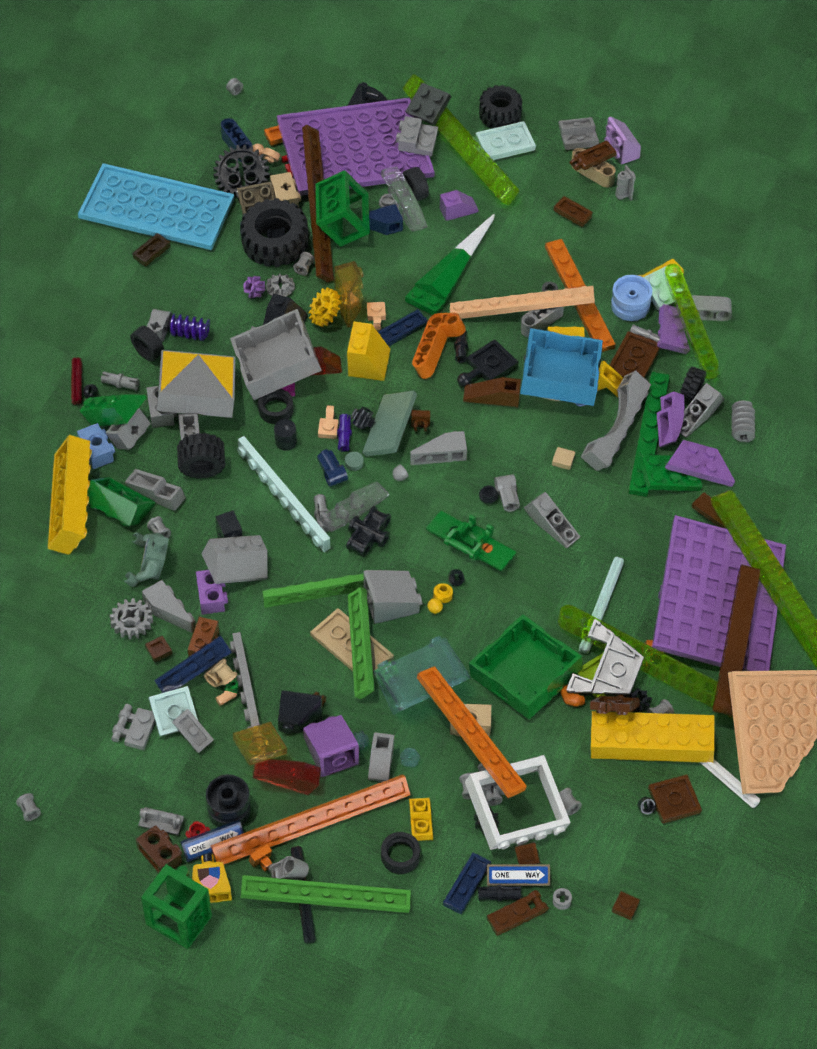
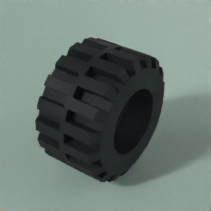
[479,85,522,128]
[177,433,226,479]

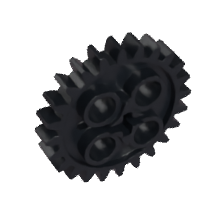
[213,145,270,200]

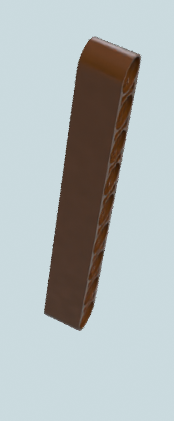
[712,564,760,716]

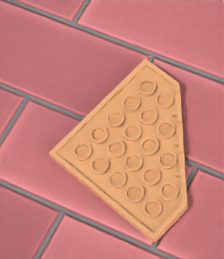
[728,670,817,794]

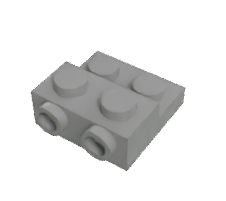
[396,116,438,156]

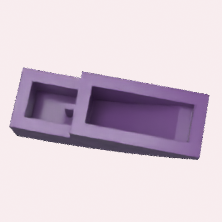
[657,392,684,448]

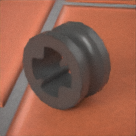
[542,282,558,292]

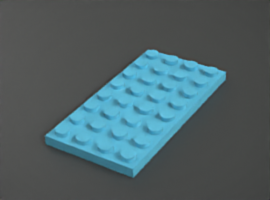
[78,163,235,250]

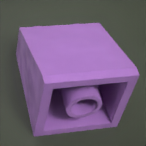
[303,715,359,777]

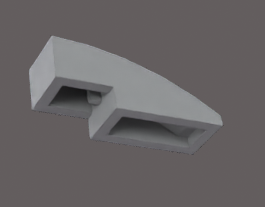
[125,469,186,511]

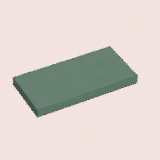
[362,391,417,457]

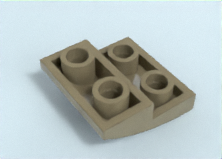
[237,182,275,215]

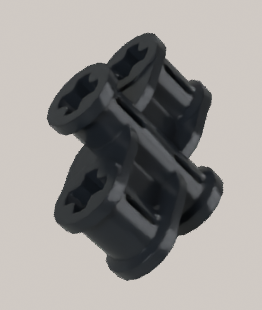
[346,506,392,557]

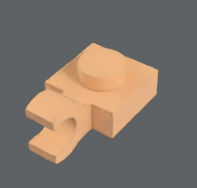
[367,302,386,330]
[318,405,339,439]

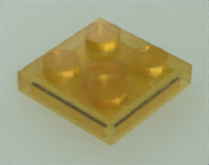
[233,722,287,766]

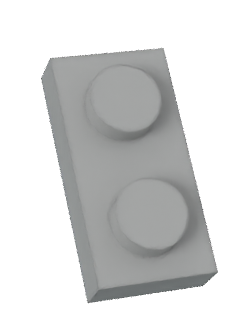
[172,709,214,753]

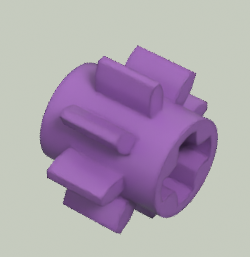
[243,276,265,298]

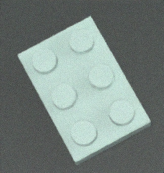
[476,121,536,162]

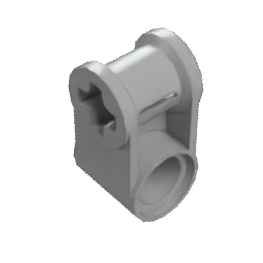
[147,309,172,342]
[268,856,309,880]

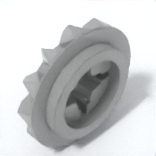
[266,273,295,297]

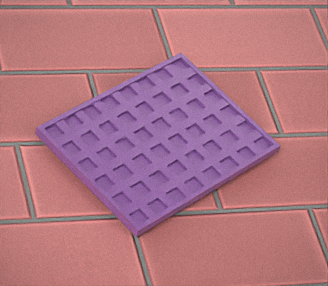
[651,515,786,671]

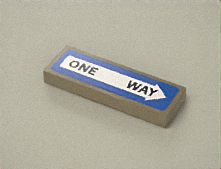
[487,864,550,886]

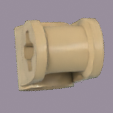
[204,658,238,687]

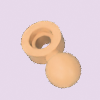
[253,144,281,163]

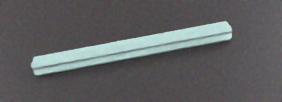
[579,557,624,654]

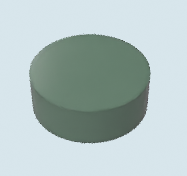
[345,452,364,471]

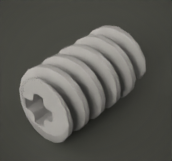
[731,400,755,442]

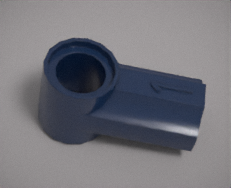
[317,449,348,487]

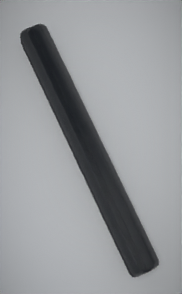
[291,846,316,944]

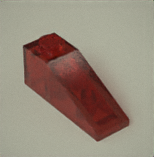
[253,758,321,795]

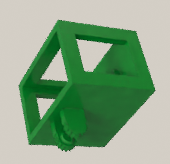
[316,170,370,247]
[141,864,212,950]

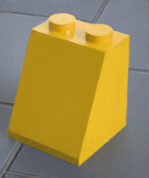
[347,321,390,381]

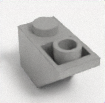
[368,732,394,782]

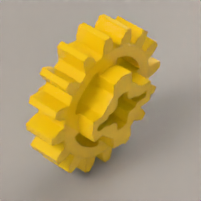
[308,287,341,327]

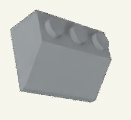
[202,535,267,584]

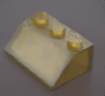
[334,261,364,328]

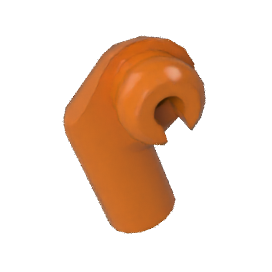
[560,684,585,707]

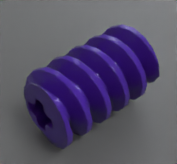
[170,313,210,341]

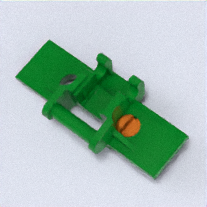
[426,510,517,572]

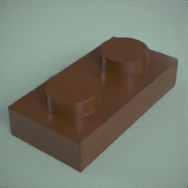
[554,196,593,227]

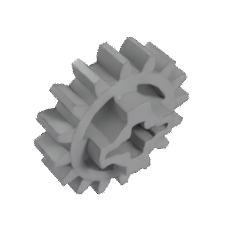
[110,598,153,639]

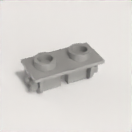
[615,165,636,201]
[138,807,184,835]

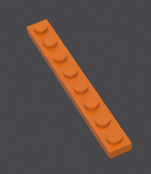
[545,239,615,352]
[417,666,527,798]

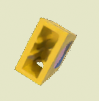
[192,854,232,903]

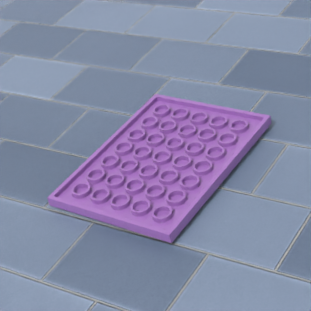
[277,98,435,196]

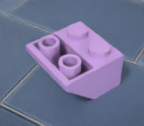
[605,117,641,165]

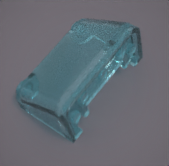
[373,636,471,715]

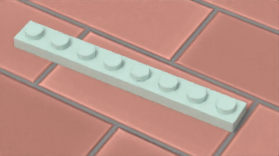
[237,436,330,552]

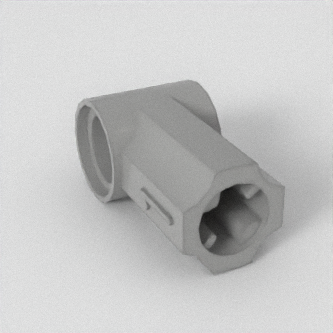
[494,474,520,512]

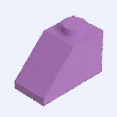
[440,190,479,221]

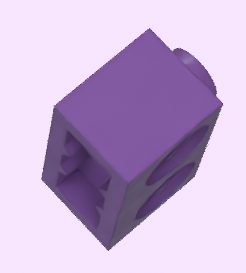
[196,570,228,615]

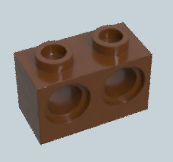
[136,825,182,874]

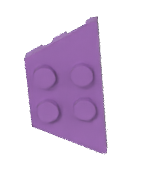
[665,440,735,487]

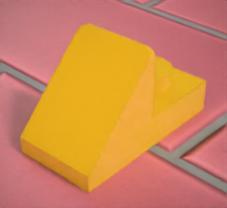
[597,361,623,398]

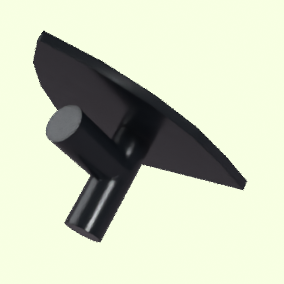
[348,82,388,106]

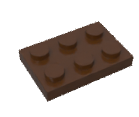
[610,331,661,379]

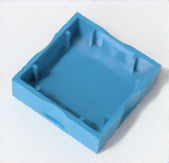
[520,328,603,406]

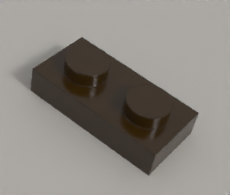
[132,233,171,267]

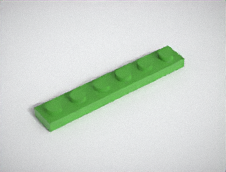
[262,573,364,608]
[348,587,374,699]

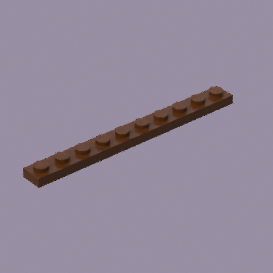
[302,125,334,283]

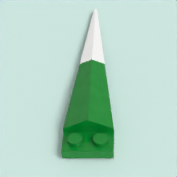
[405,214,495,315]

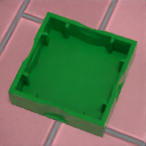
[469,614,583,720]

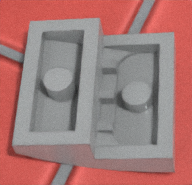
[558,117,599,150]

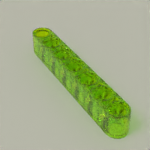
[665,264,719,379]

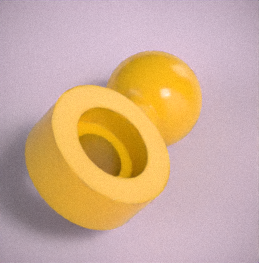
[427,583,453,614]

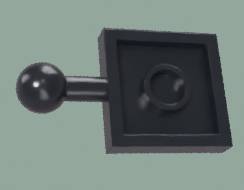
[457,339,518,387]

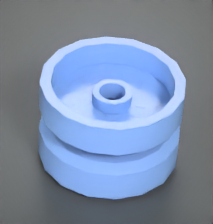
[611,275,653,321]

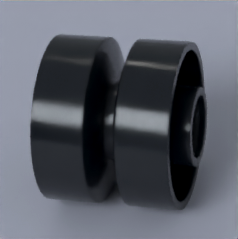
[206,774,251,827]

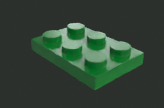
[640,455,702,491]

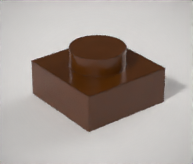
[145,635,172,663]
[514,842,540,864]
[612,891,640,920]

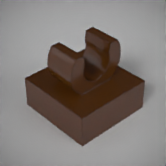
[411,410,430,432]

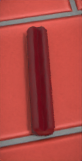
[71,357,82,405]

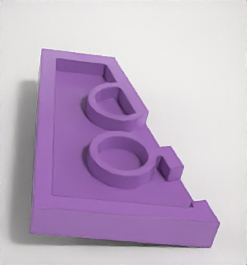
[657,304,690,354]

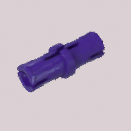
[337,414,352,452]

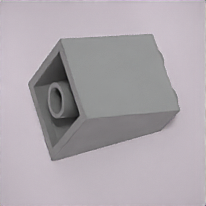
[364,570,422,624]

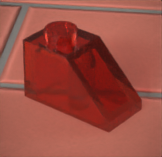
[310,347,342,376]

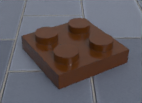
[648,774,702,824]

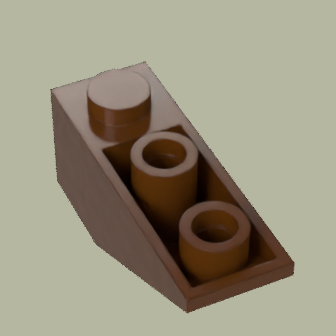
[463,377,521,407]

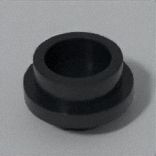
[479,485,498,504]

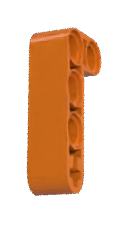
[412,312,466,379]

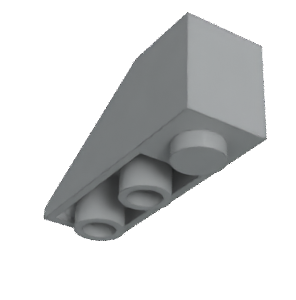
[680,383,724,438]
[524,492,580,548]
[142,580,195,633]

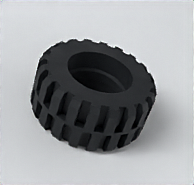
[240,198,309,267]

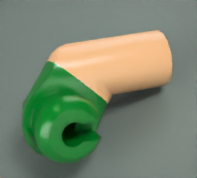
[215,679,239,706]

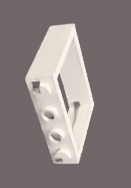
[465,755,571,850]

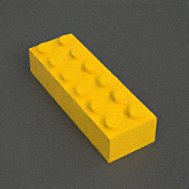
[48,435,92,555]
[591,711,714,763]

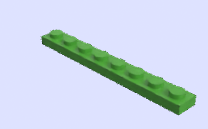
[240,875,411,913]

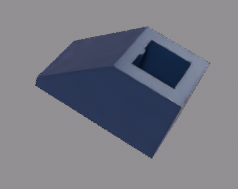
[369,204,403,235]

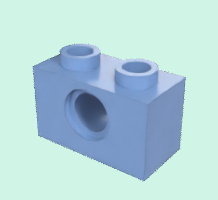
[77,423,115,469]

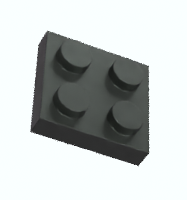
[405,83,451,126]

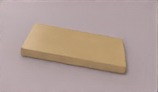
[310,608,394,677]

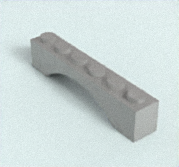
[581,371,651,471]

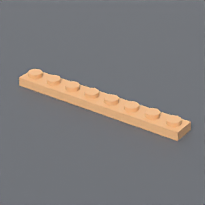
[450,286,595,319]

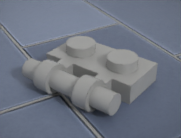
[111,704,155,750]

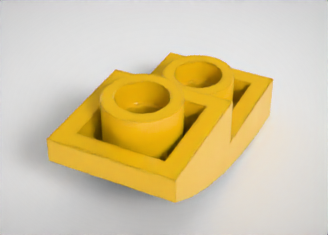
[409,798,433,841]

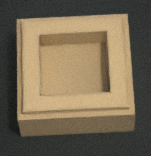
[552,447,575,470]

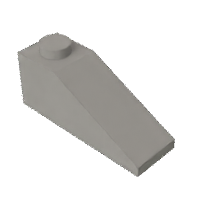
[410,431,467,465]

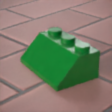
[80,394,147,426]
[87,477,155,527]

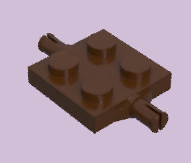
[590,695,640,715]

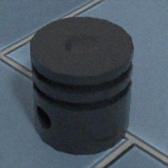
[274,419,297,451]

